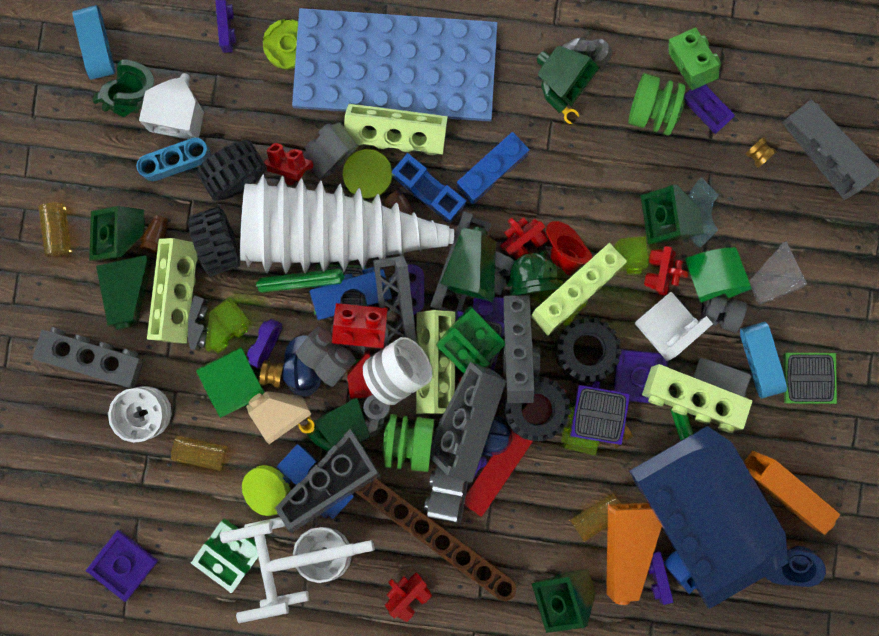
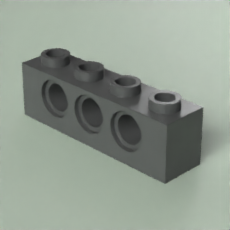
[503,295,534,403]
[32,327,144,388]

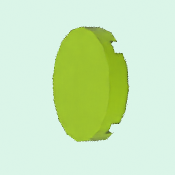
[263,19,298,69]
[343,149,392,200]
[242,465,290,516]

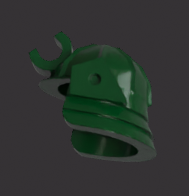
[93,60,154,117]
[507,250,561,296]

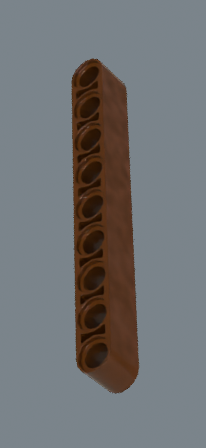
[356,478,516,601]

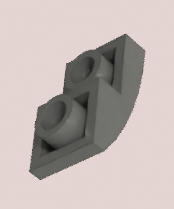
[188,295,209,351]
[693,358,751,397]

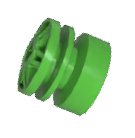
[628,73,685,136]
[382,414,434,472]

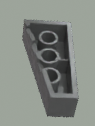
[782,99,879,200]
[430,362,506,483]
[275,429,381,532]

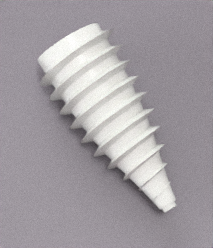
[240,173,454,274]

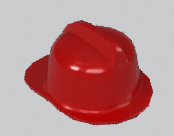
[546,221,593,275]

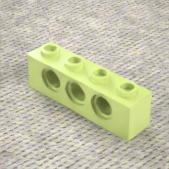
[344,104,448,155]
[147,238,198,344]
[531,243,627,335]
[416,310,455,414]
[642,364,752,433]

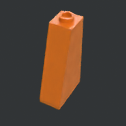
[744,450,841,535]
[607,503,662,605]

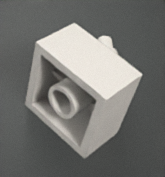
[139,73,204,139]

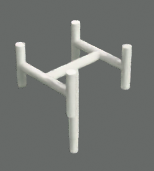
[220,517,374,623]

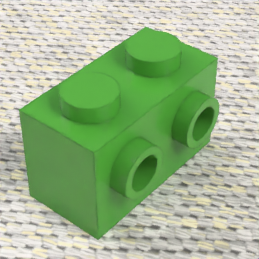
[669,27,721,91]

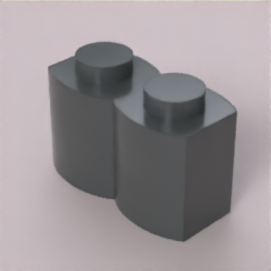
[303,122,358,180]
[296,327,356,387]
[424,466,469,523]

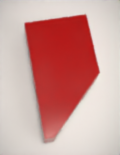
[347,351,373,399]

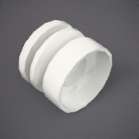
[363,337,432,405]
[108,386,172,443]
[293,527,352,583]

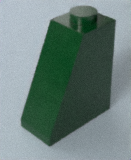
[440,227,496,302]
[96,255,152,330]

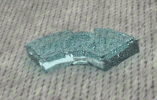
[688,177,719,248]

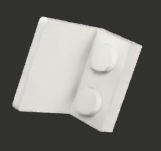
[635,292,713,361]

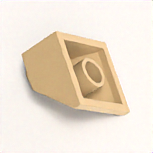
[246,391,311,444]

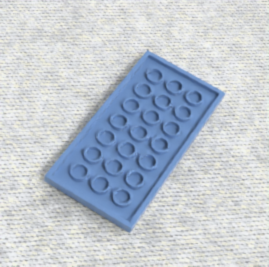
[292,8,497,122]

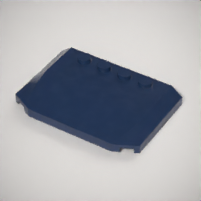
[629,426,788,609]

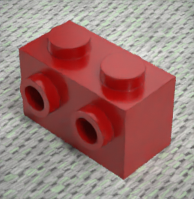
[332,303,387,348]

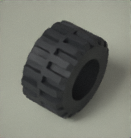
[196,140,267,201]
[188,206,241,276]
[555,317,622,382]
[504,376,570,441]

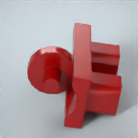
[264,143,314,185]
[499,217,548,260]
[644,246,688,296]
[384,572,432,622]

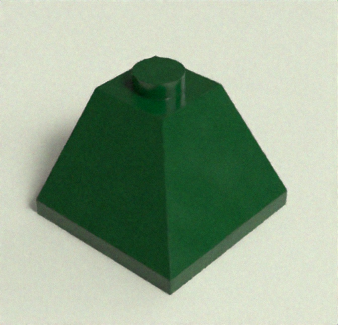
[641,185,704,245]
[89,206,145,261]
[531,568,596,633]

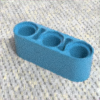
[72,5,116,80]
[136,138,211,181]
[740,321,787,399]

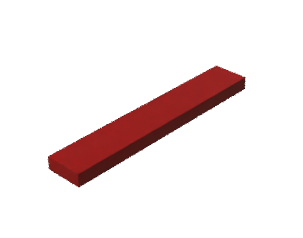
[465,377,567,517]

